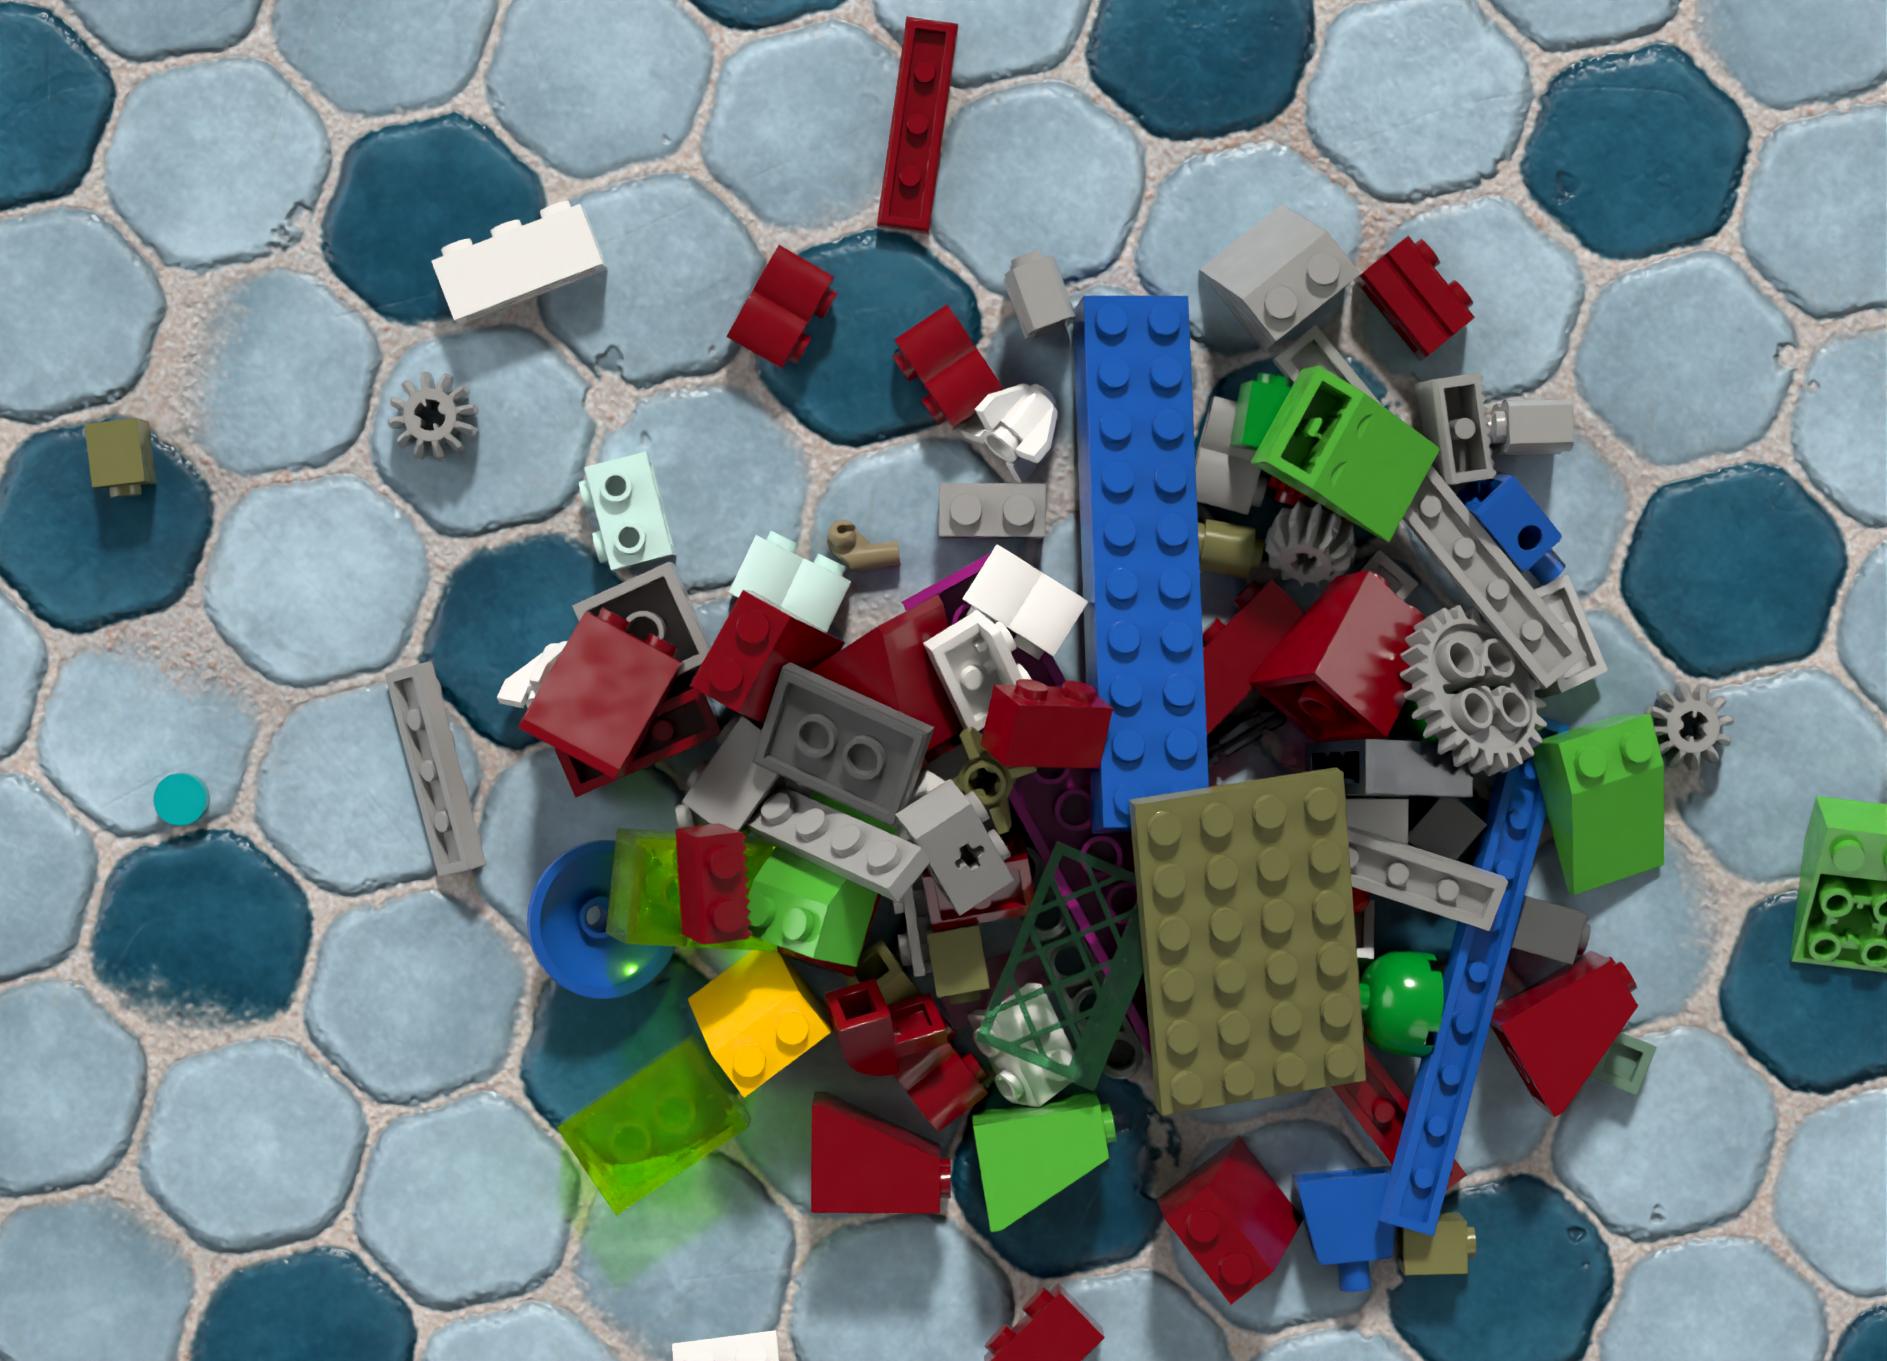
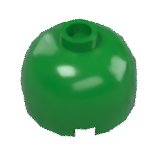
[1359,951,1444,1058]

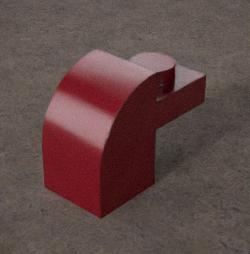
[824,979,948,1076]

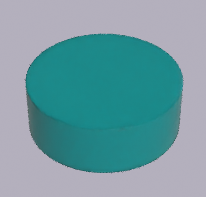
[153,773,210,826]

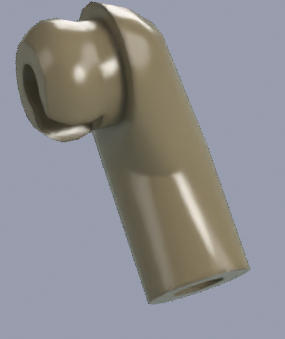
[827,520,901,572]

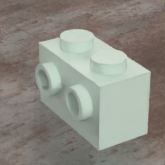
[579,451,676,571]

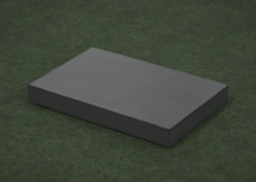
[752,662,935,828]

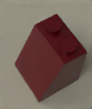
[1249,570,1425,742]
[690,590,846,723]
[810,595,964,767]
[518,607,685,779]
[1490,950,1638,1118]
[811,1091,951,1213]
[1157,1136,1303,1305]

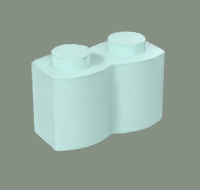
[729,531,851,632]

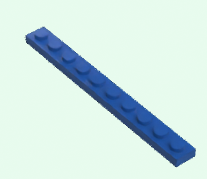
[1378,715,1570,1236]

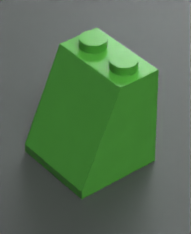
[972,1092,1117,1232]

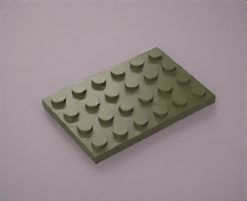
[1129,767,1366,1116]

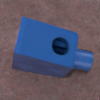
[1456,471,1566,585]
[1292,1165,1395,1292]

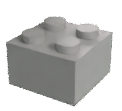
[572,562,711,677]

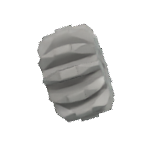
[388,372,479,462]
[1265,501,1357,589]
[1644,681,1734,771]

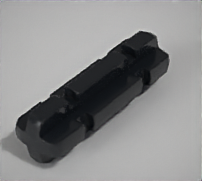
[1207,699,1287,769]

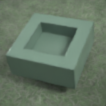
[1589,1032,1657,1096]

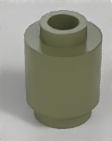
[1198,519,1264,579]

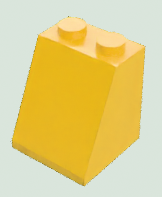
[687,941,832,1098]

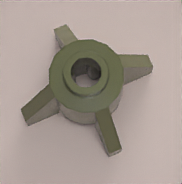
[952,727,1039,835]

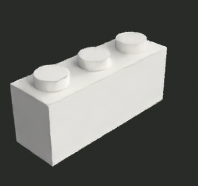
[431,201,608,325]

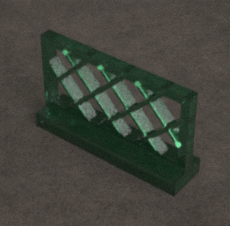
[975,841,1144,1091]

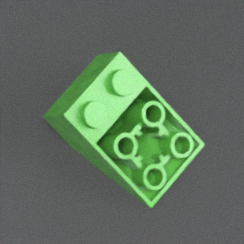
[1250,365,1440,542]
[1790,796,1887,973]

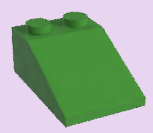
[1532,714,1664,895]
[746,791,896,967]

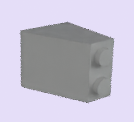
[1199,204,1361,352]

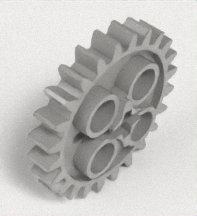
[1400,605,1547,776]

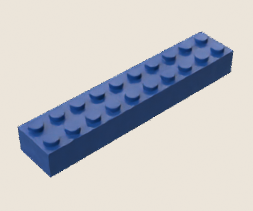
[1073,296,1209,834]

